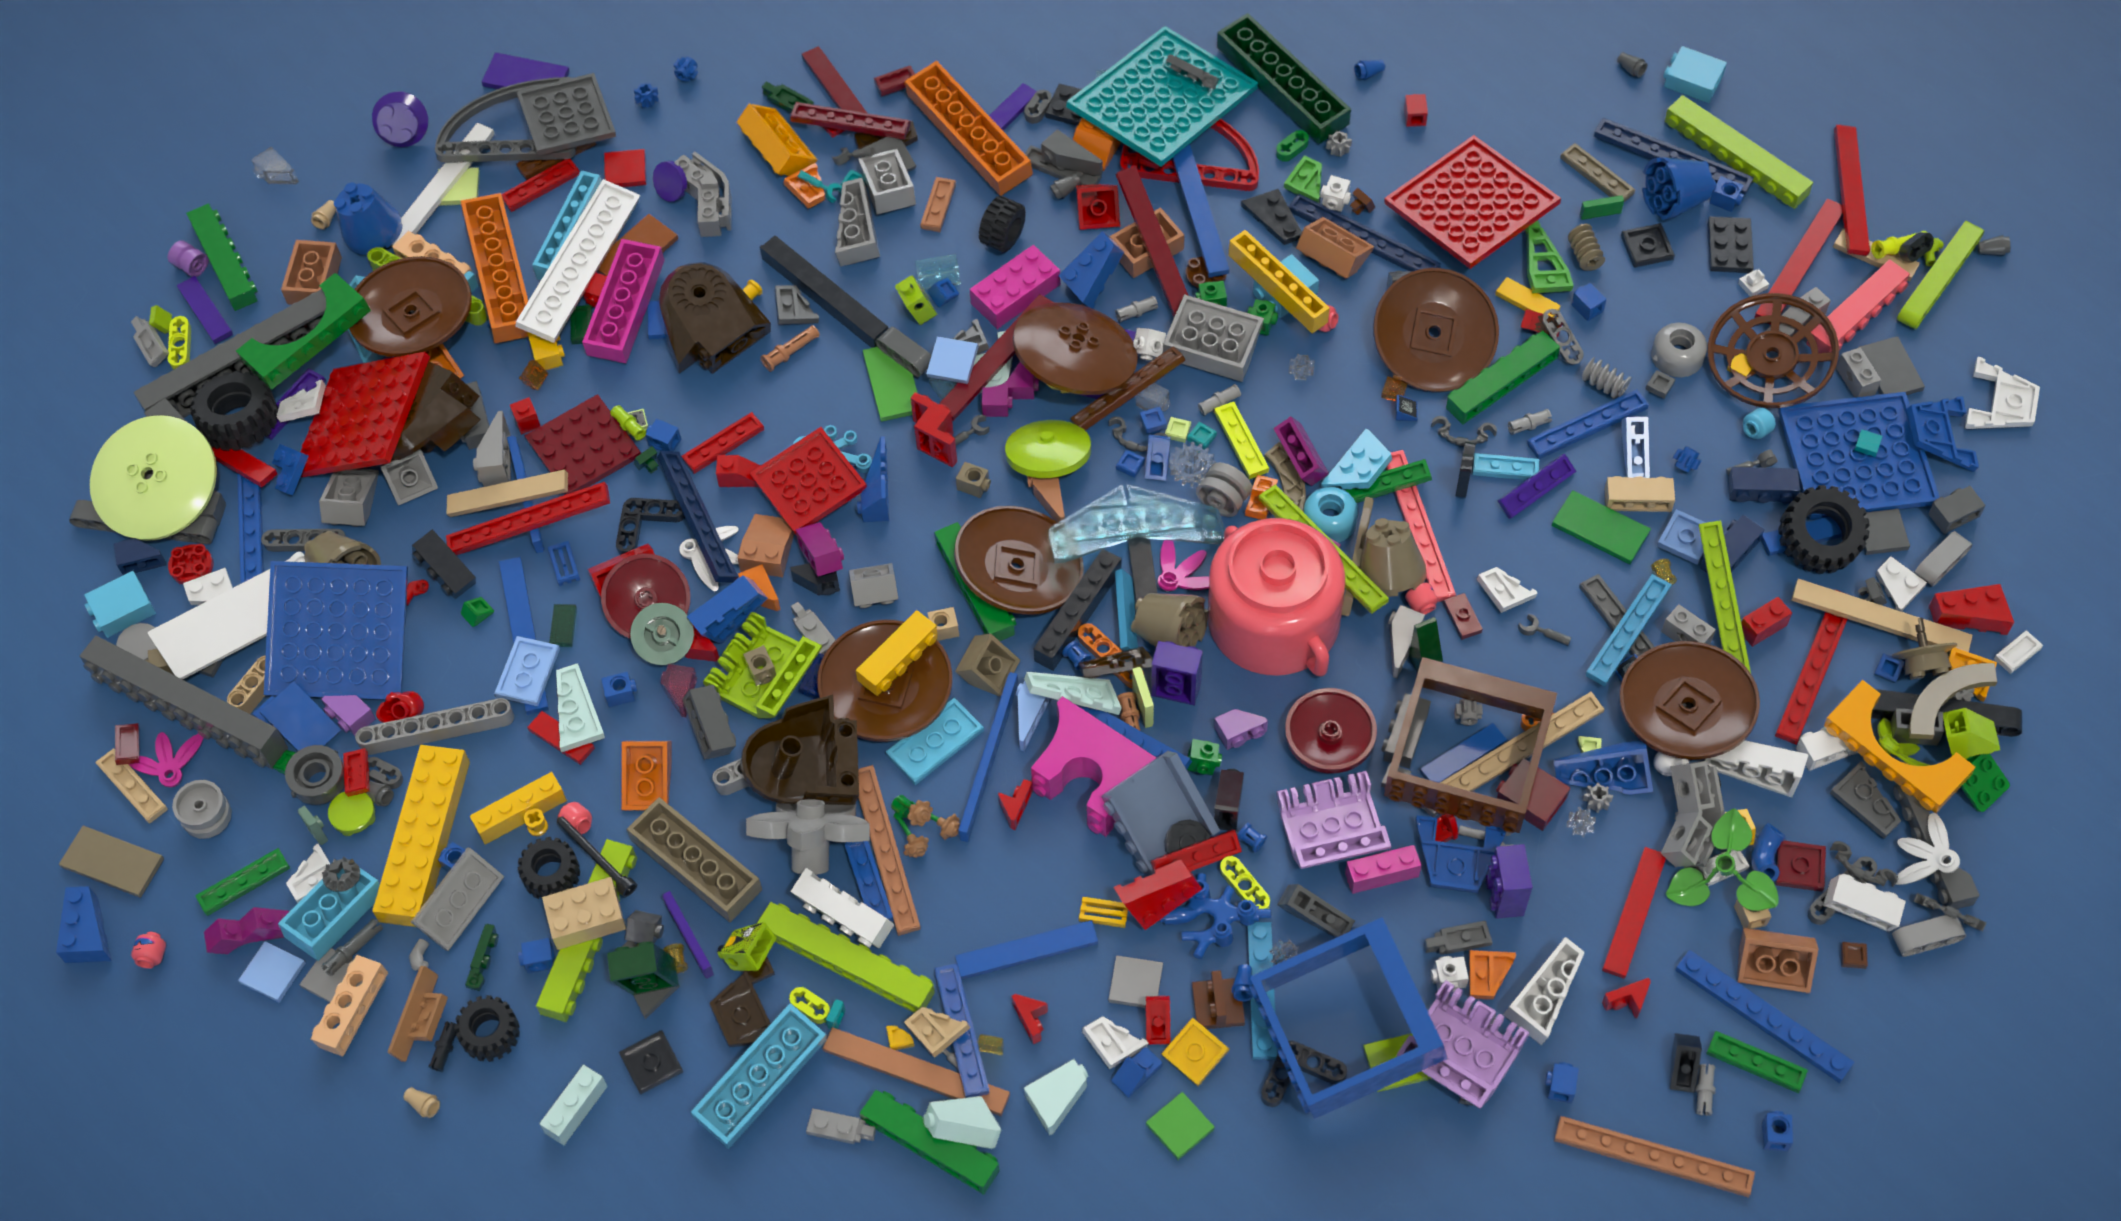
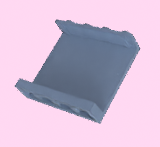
[1101,751,1220,875]

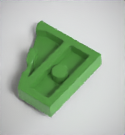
[1284,155,1322,203]

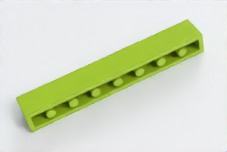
[1664,95,1813,209]
[536,839,637,1022]
[757,902,935,1013]

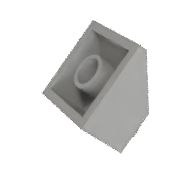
[849,563,898,608]

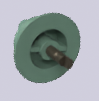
[630,603,694,665]

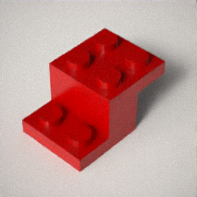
[910,392,957,468]

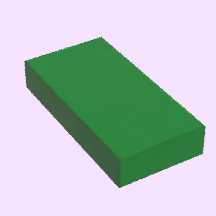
[1580,195,1624,220]

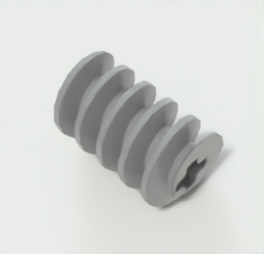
[1582,357,1632,399]

